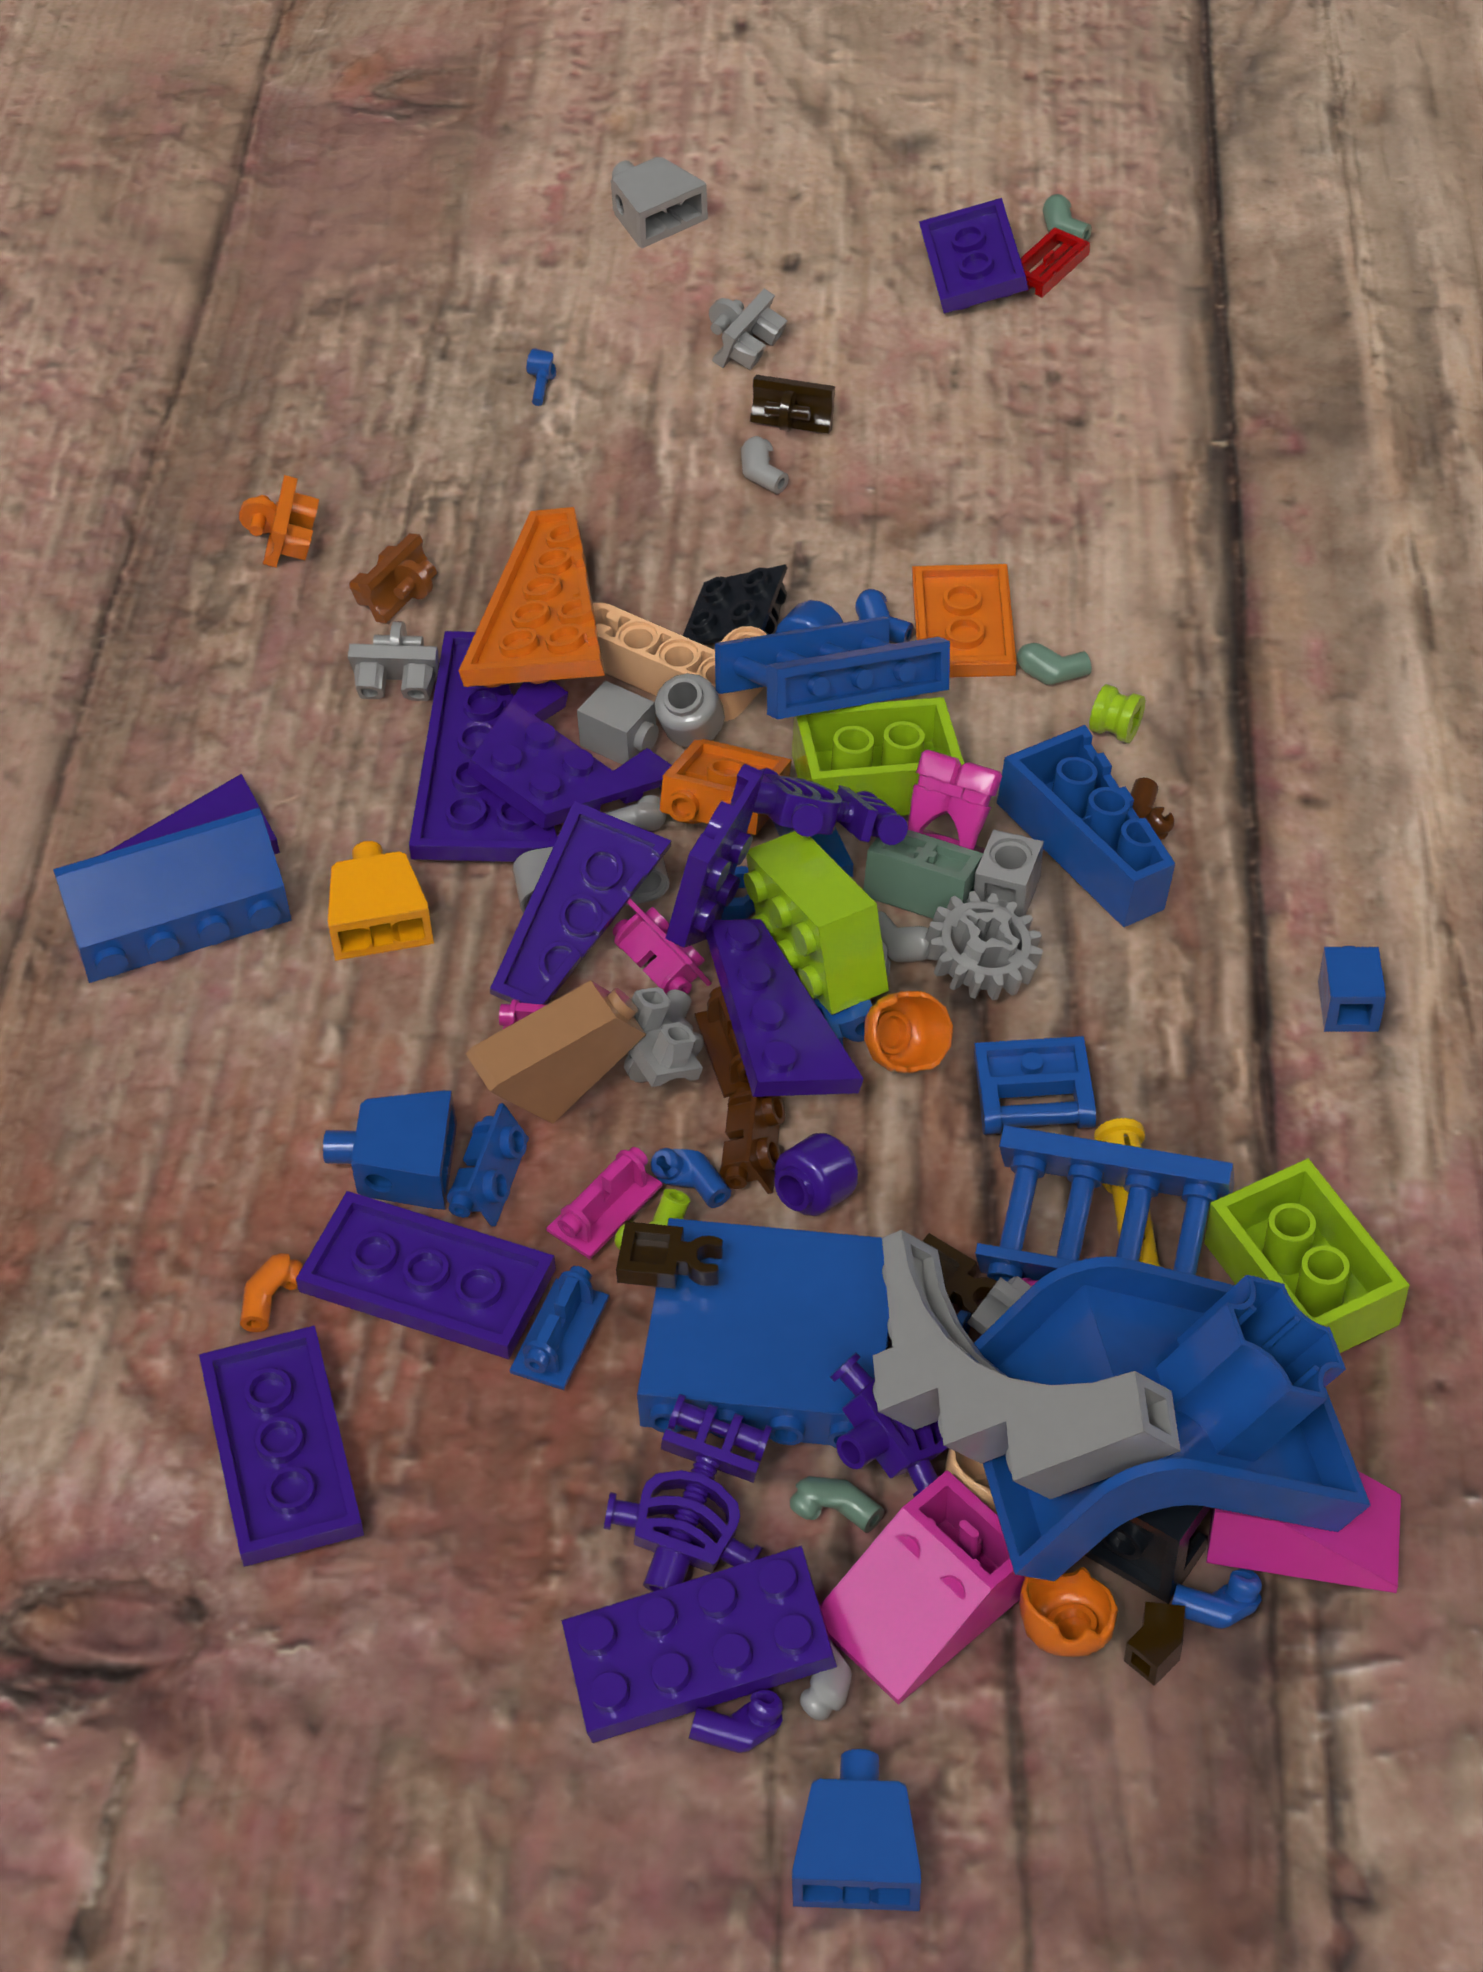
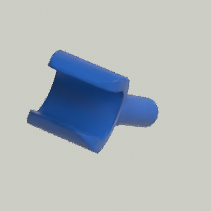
[526,348,557,406]

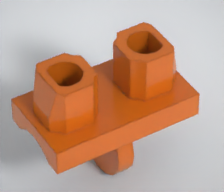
[239,475,319,568]

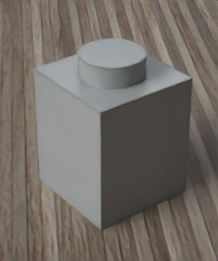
[577,680,659,765]

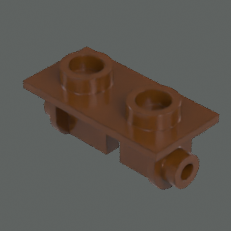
[694,986,750,1098]
[720,1087,785,1194]

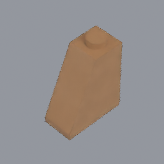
[466,980,646,1124]

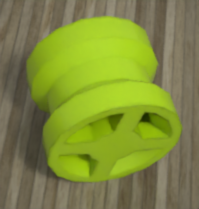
[1089,684,1146,743]

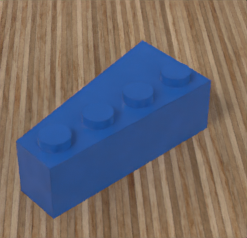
[997,725,1175,927]

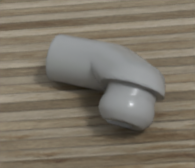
[741,436,789,494]
[606,795,668,832]
[800,1641,852,1721]

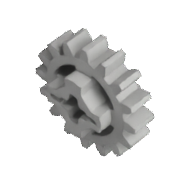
[925,891,1043,1000]

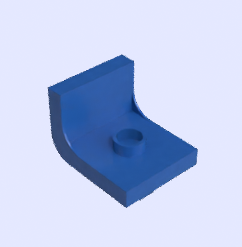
[974,1256,1371,1581]

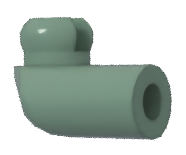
[789,1476,884,1533]

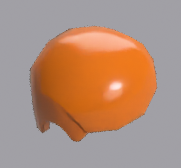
[864,991,953,1074]
[1019,1567,1118,1657]

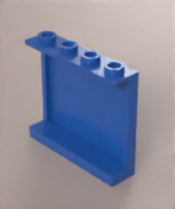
[637,1218,889,1449]

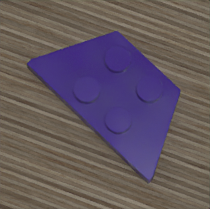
[665,764,764,948]

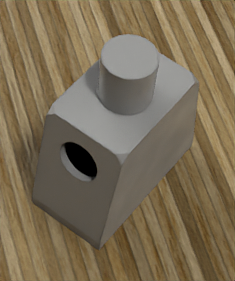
[611,157,708,248]

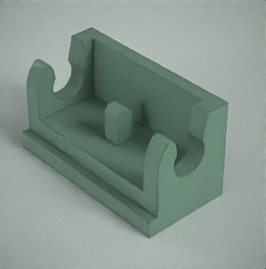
[863,830,983,919]

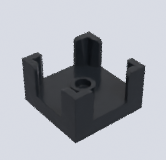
[1084,1505,1211,1604]

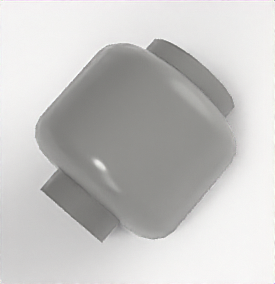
[655,673,725,747]

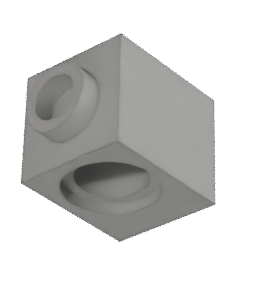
[974,829,1044,917]

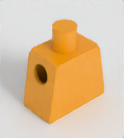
[327,841,434,961]

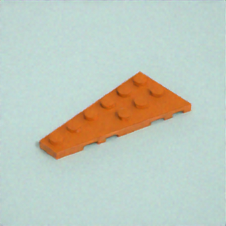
[458,507,605,688]

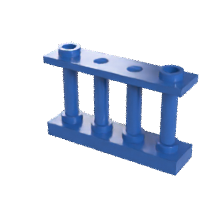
[715,616,950,719]
[975,1125,1235,1282]

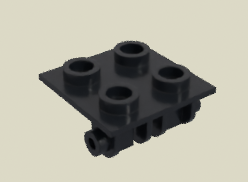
[683,564,788,645]

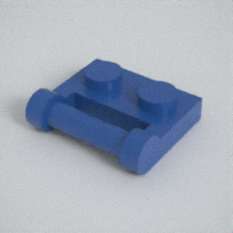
[974,1036,1096,1135]

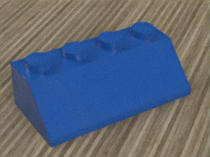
[53,808,292,983]

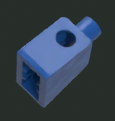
[323,1090,457,1210]
[792,1749,921,1911]

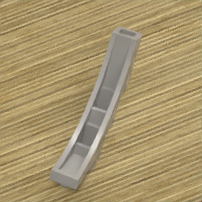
[873,1230,1180,1499]

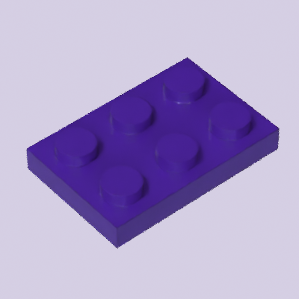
[919,198,1029,314]

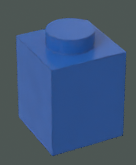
[1318,946,1386,1032]

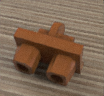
[349,533,437,623]

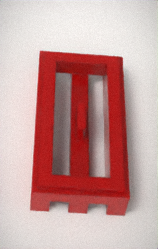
[1020,227,1090,298]

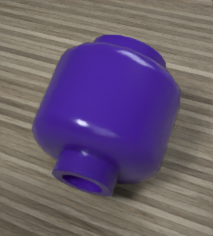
[774,1133,858,1216]

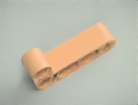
[593,603,767,722]

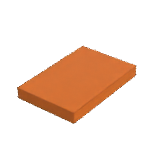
[912,564,1016,678]

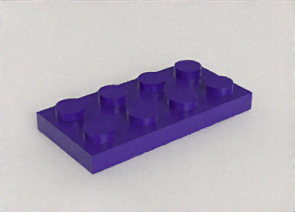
[296,1191,556,1360]
[199,1325,364,1567]
[561,1545,837,1743]

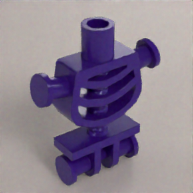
[753,768,908,845]
[830,1352,948,1497]
[604,1394,773,1592]

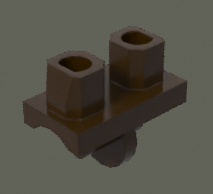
[750,374,835,434]

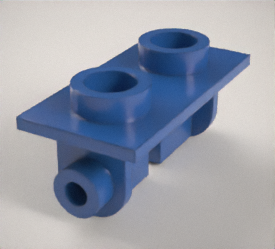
[446,1103,529,1227]
[509,1266,610,1390]

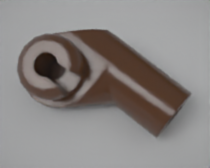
[1130,777,1174,840]

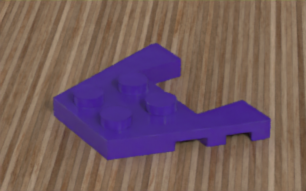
[468,680,672,829]

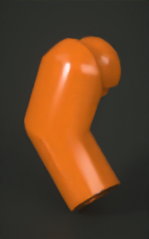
[240,1253,304,1332]

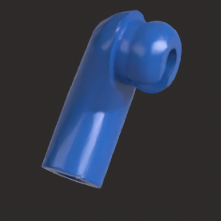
[855,589,913,643]
[650,1148,731,1208]
[1172,1569,1262,1629]

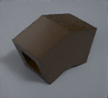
[1124,1601,1185,1686]

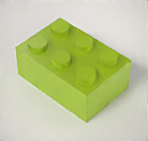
[792,697,964,816]
[743,831,889,1015]
[1204,1158,1410,1353]

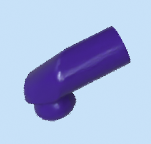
[688,1690,783,1753]

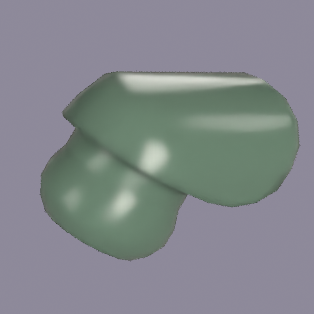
[1043,194,1092,241]
[1017,643,1092,685]

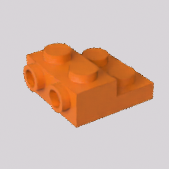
[660,739,792,835]

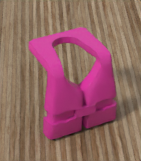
[908,750,1002,853]

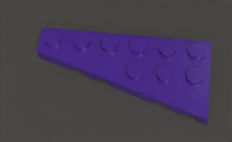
[409,631,558,862]

